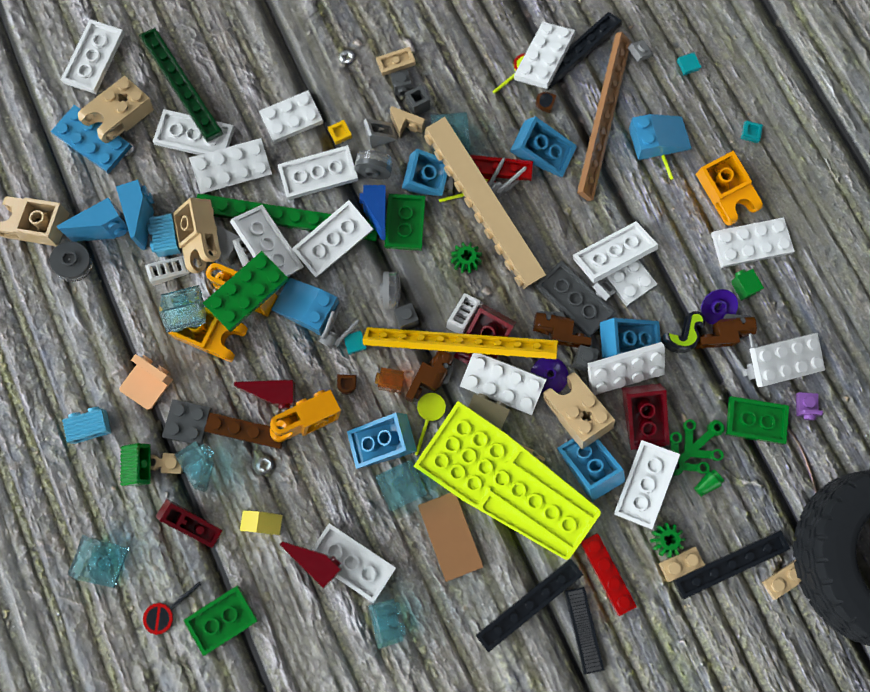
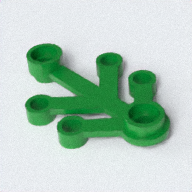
[669,419,725,476]

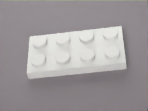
[61,19,125,94]
[514,22,575,89]
[153,109,235,155]
[189,138,272,194]
[278,145,358,200]
[292,200,374,278]
[230,205,304,277]
[711,217,795,268]
[573,221,658,284]
[750,333,825,387]
[588,342,665,395]
[460,353,546,415]
[614,440,680,530]
[311,523,396,603]

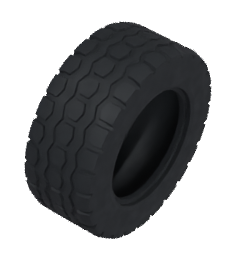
[793,470,870,646]

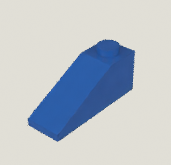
[360,185,386,240]

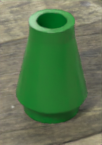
[694,469,724,497]

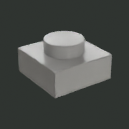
[628,40,653,62]
[593,278,617,301]

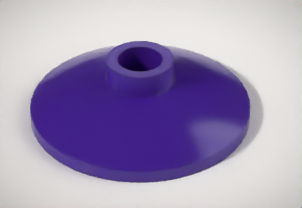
[701,289,738,325]
[531,358,569,393]

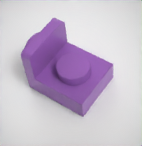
[796,392,823,420]

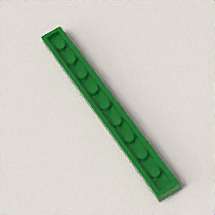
[197,194,378,241]

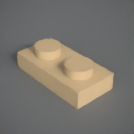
[376,47,416,76]
[658,546,705,582]

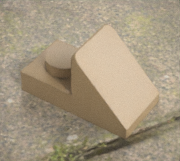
[390,106,425,138]

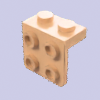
[119,354,173,410]

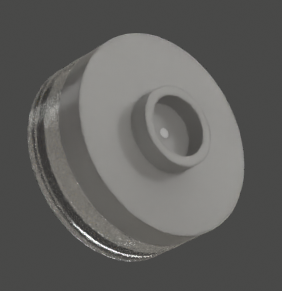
[380,272,401,310]

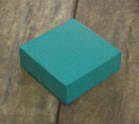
[677,52,701,75]
[740,120,763,143]
[344,330,367,355]

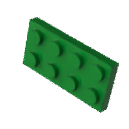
[203,251,289,332]

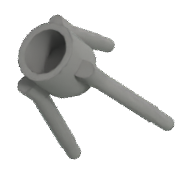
[488,158,527,199]
[319,304,360,349]
[727,334,758,380]

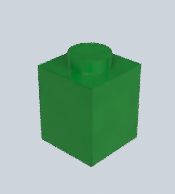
[730,269,764,301]

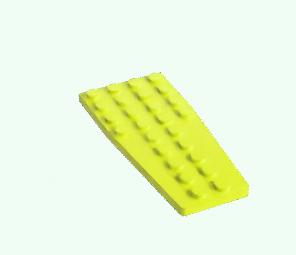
[414,401,601,560]

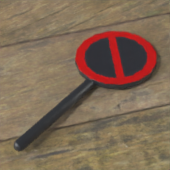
[143,582,201,635]

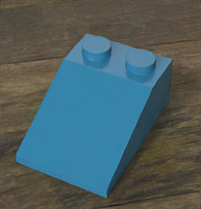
[629,114,692,160]
[510,116,577,177]
[116,180,155,250]
[57,198,128,242]
[271,278,339,336]
[600,318,661,359]
[347,412,417,469]
[557,439,625,502]

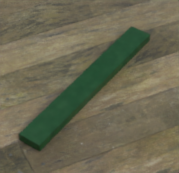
[139,28,223,142]

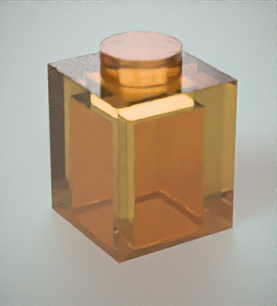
[375,367,405,394]

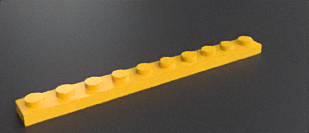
[363,327,558,359]

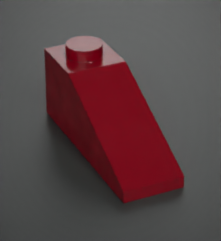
[234,380,296,410]
[156,499,223,548]
[279,541,343,588]

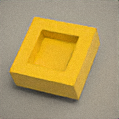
[328,120,352,145]

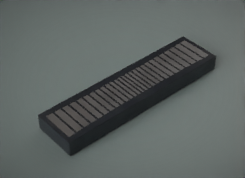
[564,587,604,675]

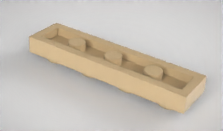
[762,560,801,600]

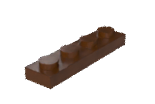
[204,412,283,450]

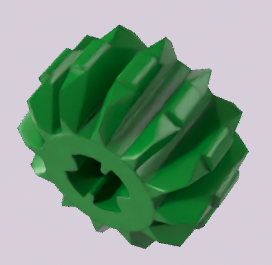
[451,242,482,274]
[650,523,686,558]

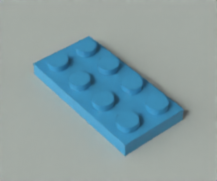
[50,105,132,174]

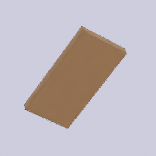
[418,493,483,582]

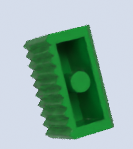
[120,443,151,486]

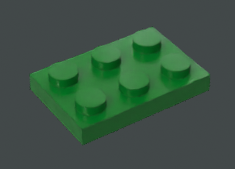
[384,194,425,251]
[725,396,789,445]
[183,585,259,656]

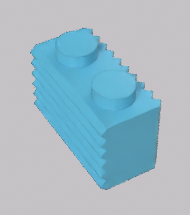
[147,213,181,257]
[62,407,112,444]

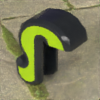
[661,311,706,353]

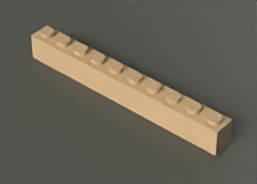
[424,117,546,289]

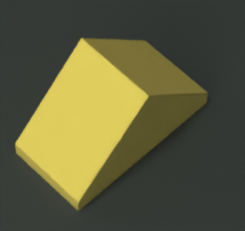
[240,510,283,535]

